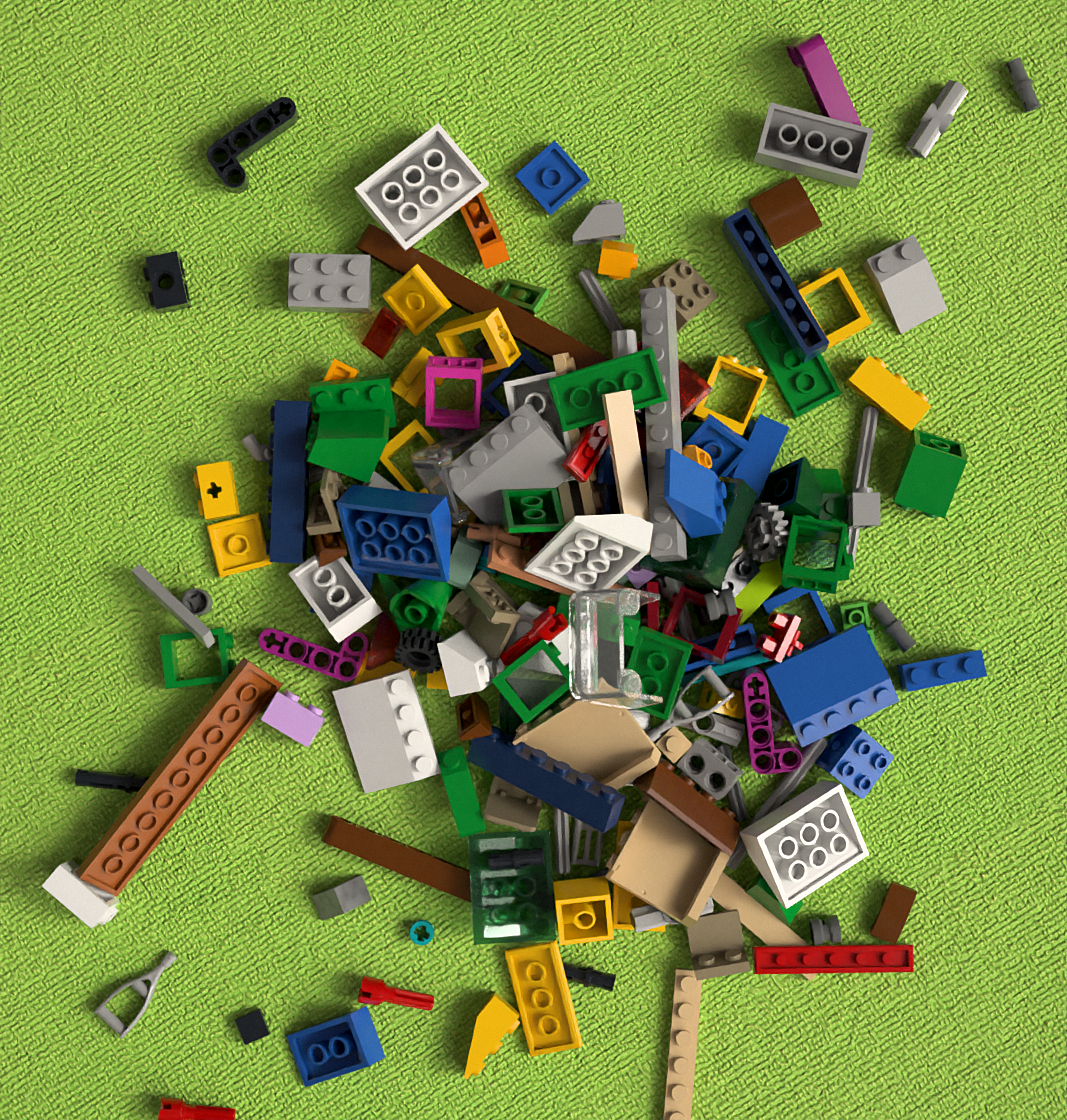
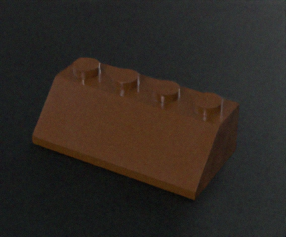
[631,758,741,856]

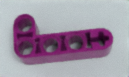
[786,33,861,126]
[259,628,370,681]
[740,666,802,774]

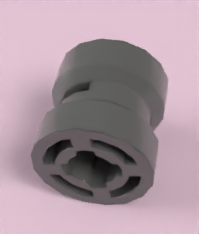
[182,588,213,616]
[704,588,737,621]
[809,915,841,946]

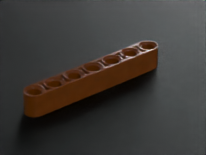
[321,815,502,910]

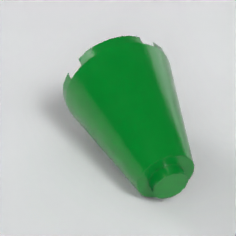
[390,579,454,633]

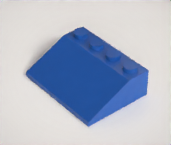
[336,485,451,582]
[764,622,899,747]

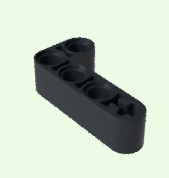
[207,97,299,193]

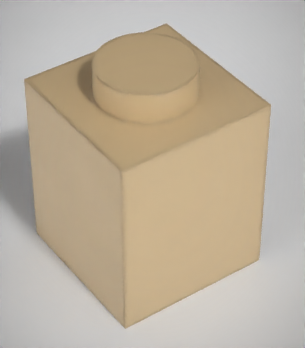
[654,727,693,763]

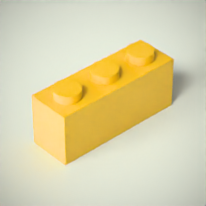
[845,355,931,434]

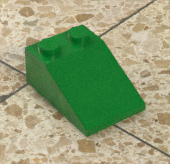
[502,488,565,533]

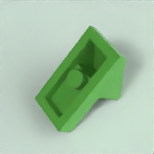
[497,278,549,315]

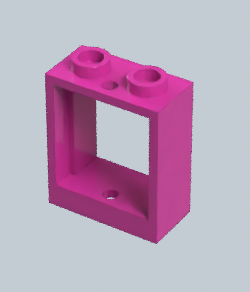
[426,356,483,431]

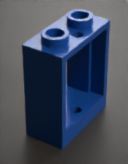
[482,348,551,422]
[760,587,837,658]

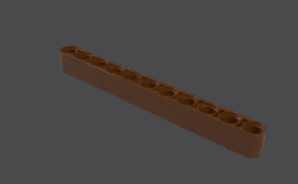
[355,224,611,370]

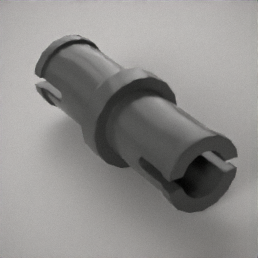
[1005,57,1041,113]
[870,601,916,653]

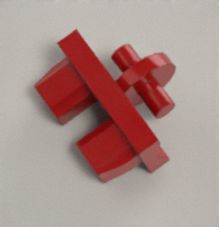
[756,611,804,663]

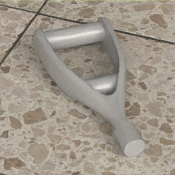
[647,665,734,742]
[94,951,177,1039]

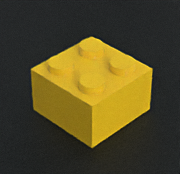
[553,876,614,945]

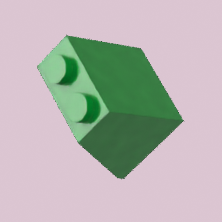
[305,411,390,483]
[893,428,967,519]

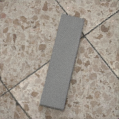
[132,565,215,648]

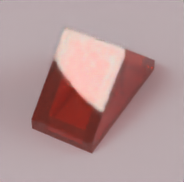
[362,306,408,360]
[365,612,401,671]

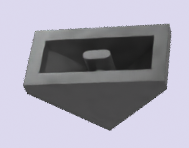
[312,874,372,921]

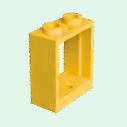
[796,267,872,350]
[436,307,521,380]
[691,354,768,436]
[380,419,453,495]

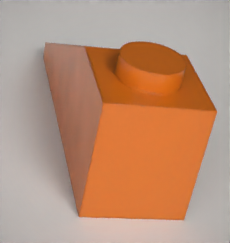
[459,192,510,269]

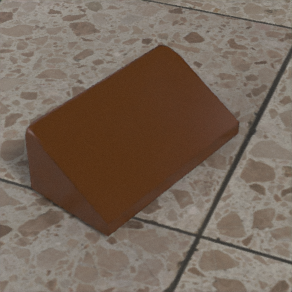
[310,531,347,567]
[455,692,492,741]

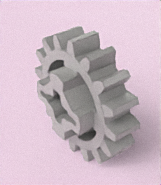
[741,503,789,562]

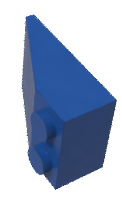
[664,448,727,538]
[287,1006,385,1087]

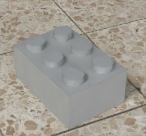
[288,253,372,313]

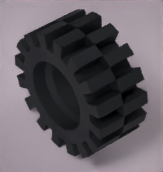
[395,627,443,673]

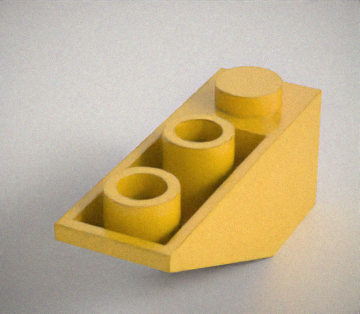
[464,992,520,1080]

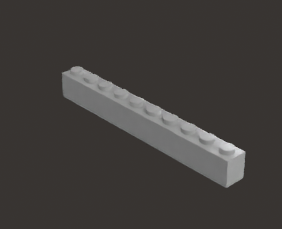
[640,286,687,562]

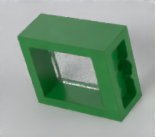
[491,639,578,725]

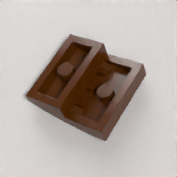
[749,176,822,250]

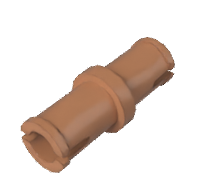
[467,522,524,548]

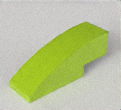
[734,556,782,627]

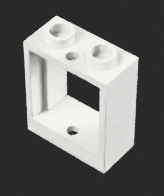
[42,859,120,929]

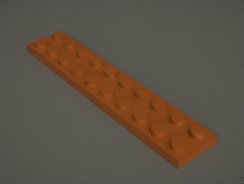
[75,657,283,897]

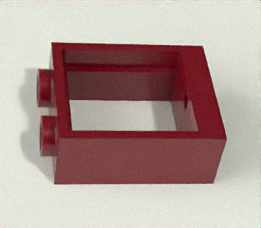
[659,586,743,665]

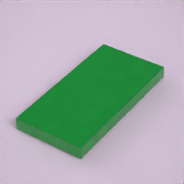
[745,311,842,419]
[547,347,669,432]

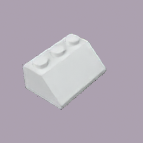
[437,629,504,697]

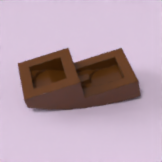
[870,881,917,944]

